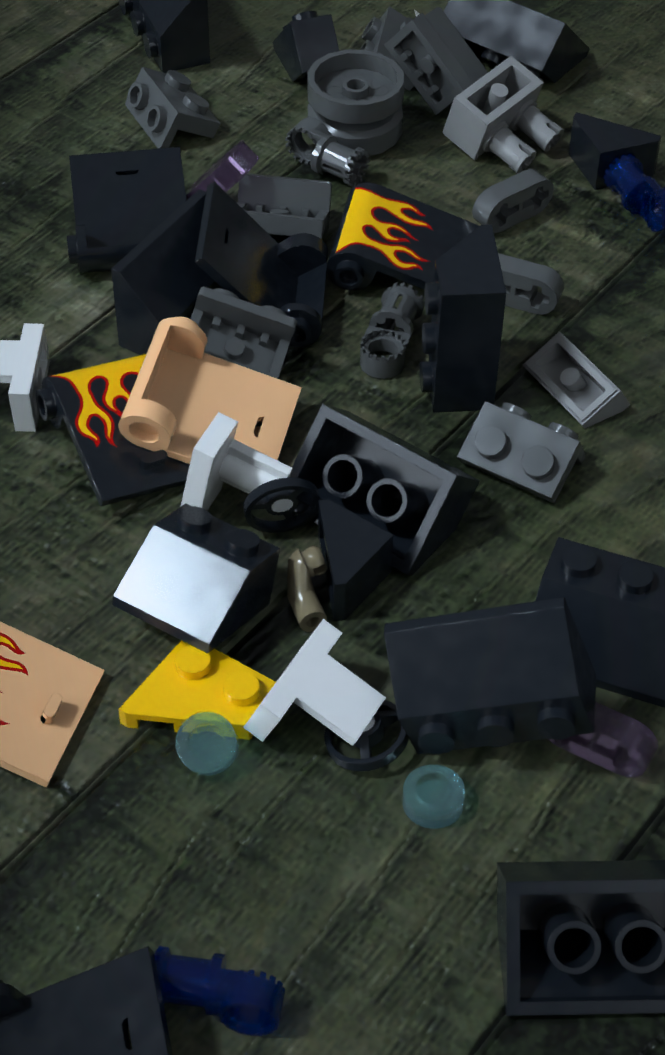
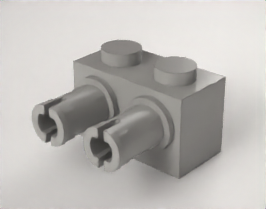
[442,56,564,174]

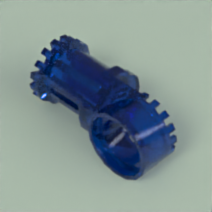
[604,154,665,232]
[154,946,285,1036]

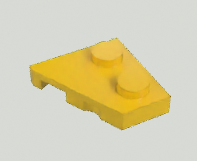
[118,640,276,740]

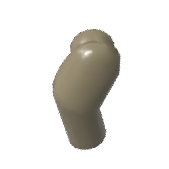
[287,545,327,632]

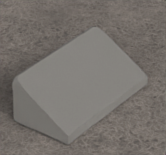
[523,331,630,429]

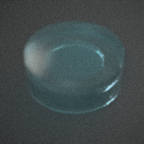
[175,712,239,776]
[402,765,465,829]

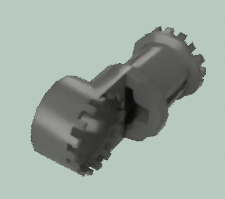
[285,117,370,187]
[360,283,425,379]

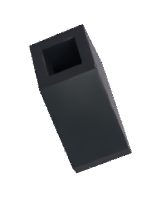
[272,11,340,82]

